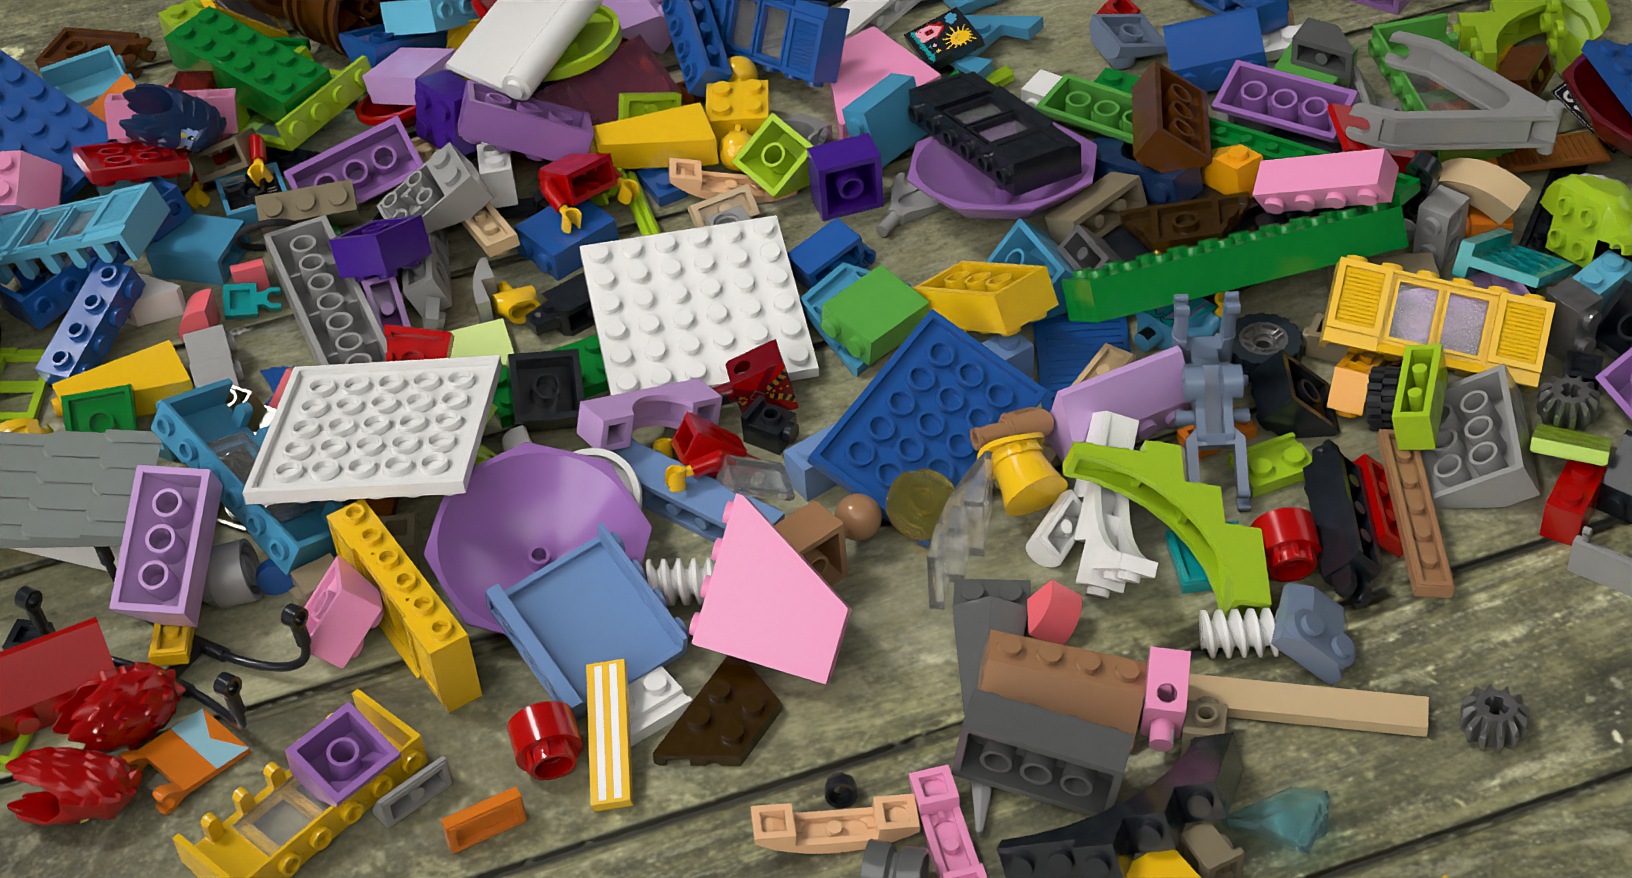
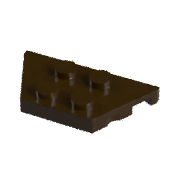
[1119,191,1251,253]
[652,655,782,766]

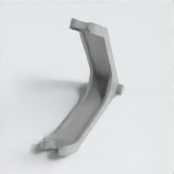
[1345,31,1564,155]

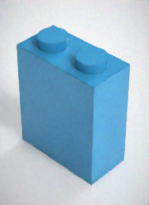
[842,73,928,168]
[146,214,250,286]

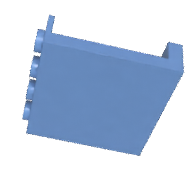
[485,522,690,722]

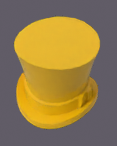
[977,432,1068,516]

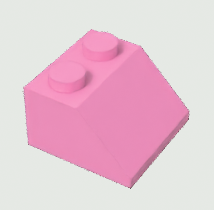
[0,150,64,216]
[304,556,384,669]

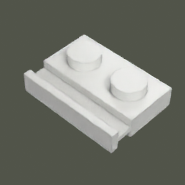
[628,666,693,747]

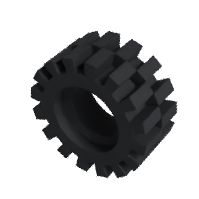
[1366,366,1401,431]

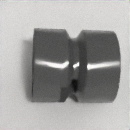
[860,839,930,878]

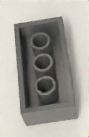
[951,688,1134,816]

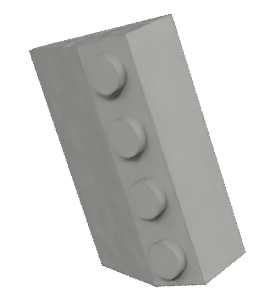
[1420,364,1541,509]

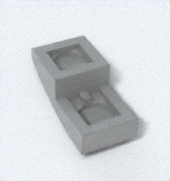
[473,257,498,324]

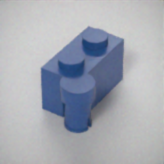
[787,218,876,290]

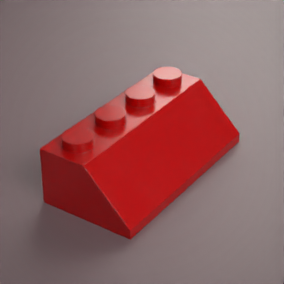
[0,617,116,745]

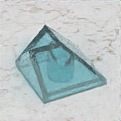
[1221,787,1330,854]

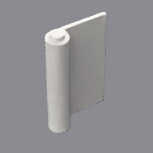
[446,0,602,101]

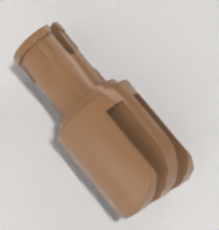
[970,407,1054,451]

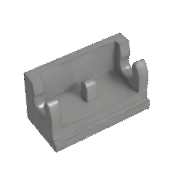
[1567,526,1632,597]

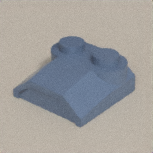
[1089,14,1167,70]
[1271,583,1355,686]

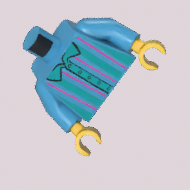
[1134,251,1240,352]

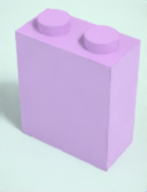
[362,47,464,105]

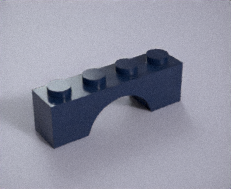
[1092,135,1204,204]

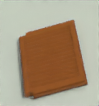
[1496,131,1611,173]

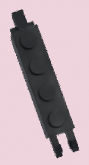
[525,272,595,336]
[1303,439,1383,609]

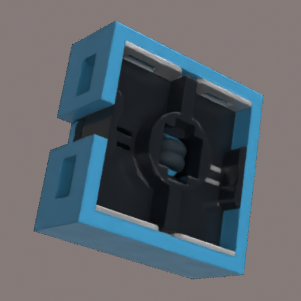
[214,162,287,225]

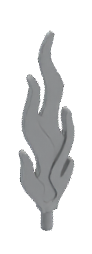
[876,173,945,237]

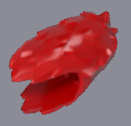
[52,662,186,751]
[5,747,143,825]

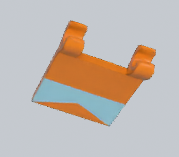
[117,708,250,815]

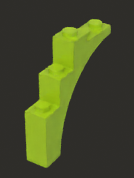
[1451,0,1546,72]
[1063,440,1272,620]

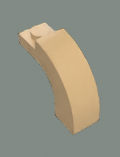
[1436,158,1531,225]

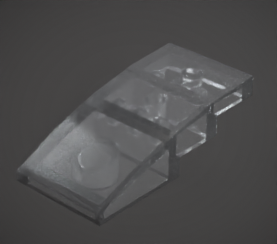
[927,451,993,610]

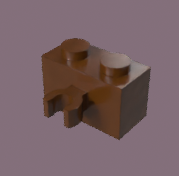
[1495,44,1555,98]

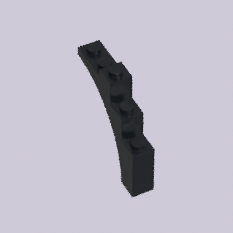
[997,732,1244,878]

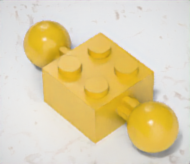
[706,56,771,172]

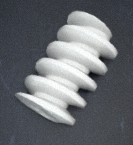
[646,558,714,606]
[1199,608,1280,659]

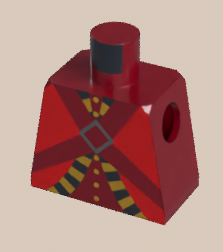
[711,339,799,414]

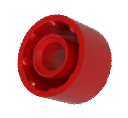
[1250,507,1322,582]
[507,701,583,780]

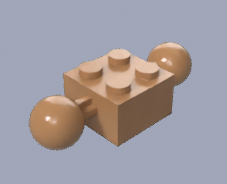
[774,493,882,586]

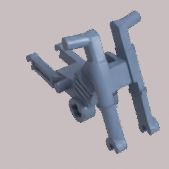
[1171,291,1251,511]

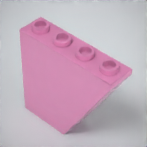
[829,26,942,140]
[689,494,852,684]

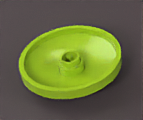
[542,4,622,82]

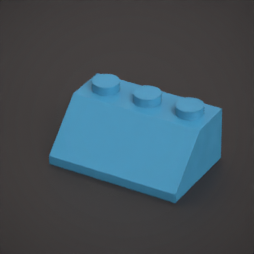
[986,218,1074,325]

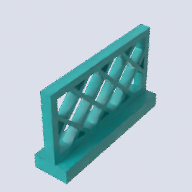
[1452,227,1576,288]

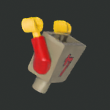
[185,128,273,210]

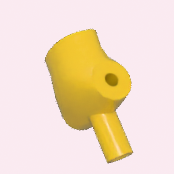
[491,281,541,324]

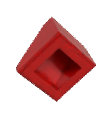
[1096,0,1141,14]

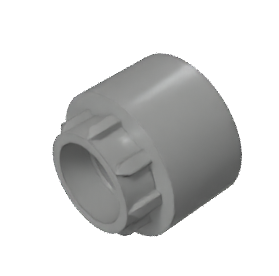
[202,538,264,609]

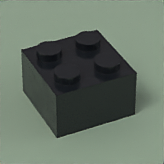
[505,349,585,432]

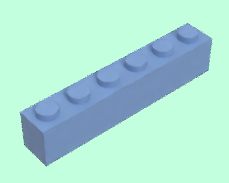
[611,438,785,543]

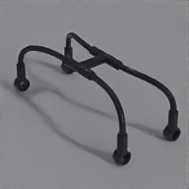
[14,546,312,730]

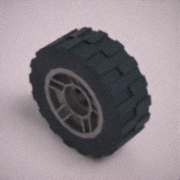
[1231,313,1303,382]

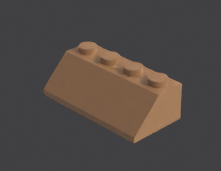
[977,630,1147,754]

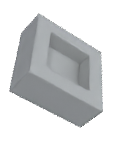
[422,296,445,331]

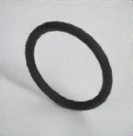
[233,219,298,251]

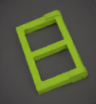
[0,348,49,423]

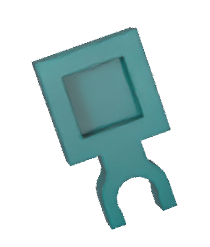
[222,283,282,320]

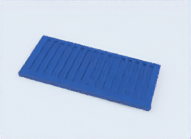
[1033,312,1131,412]

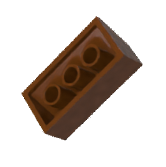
[1132,60,1212,173]

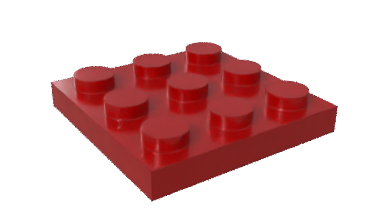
[72,141,190,187]

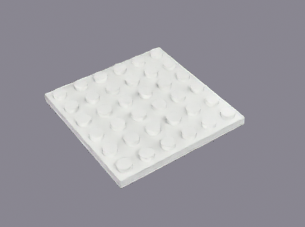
[580,215,819,396]
[242,355,503,505]

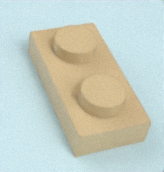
[687,184,760,228]

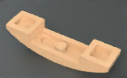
[668,158,798,204]
[750,794,920,854]

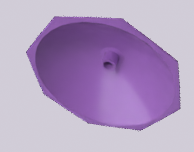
[907,118,1097,220]
[424,442,652,635]

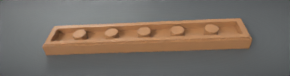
[1376,429,1455,598]

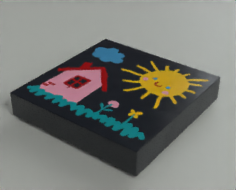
[904,7,985,71]

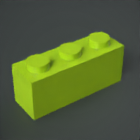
[1392,344,1448,450]

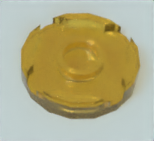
[885,468,960,540]

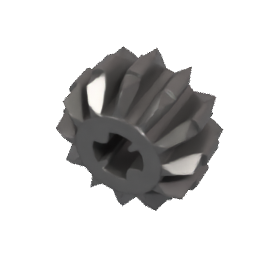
[1536,373,1601,431]
[1458,683,1530,754]

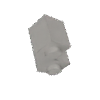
[182,324,245,388]

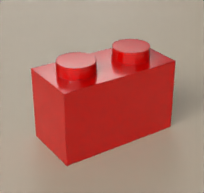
[1539,459,1607,546]

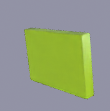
[1529,424,1613,466]

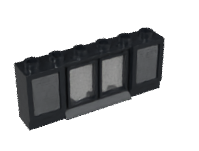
[908,71,1082,196]

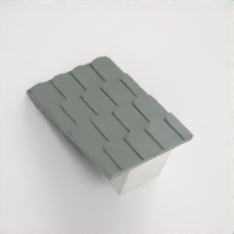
[0,429,162,571]

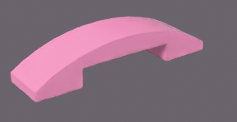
[909,764,987,878]

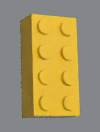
[912,261,1059,337]

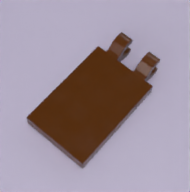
[35,27,157,79]

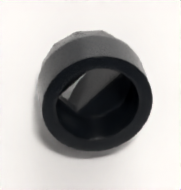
[825,772,858,808]

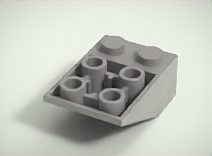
[376,142,494,234]

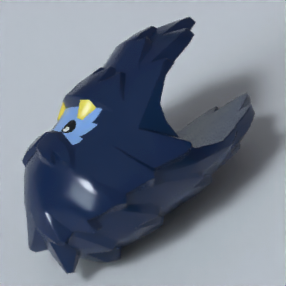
[119,83,227,153]

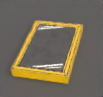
[200,0,290,37]

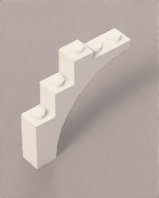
[1074,410,1158,599]

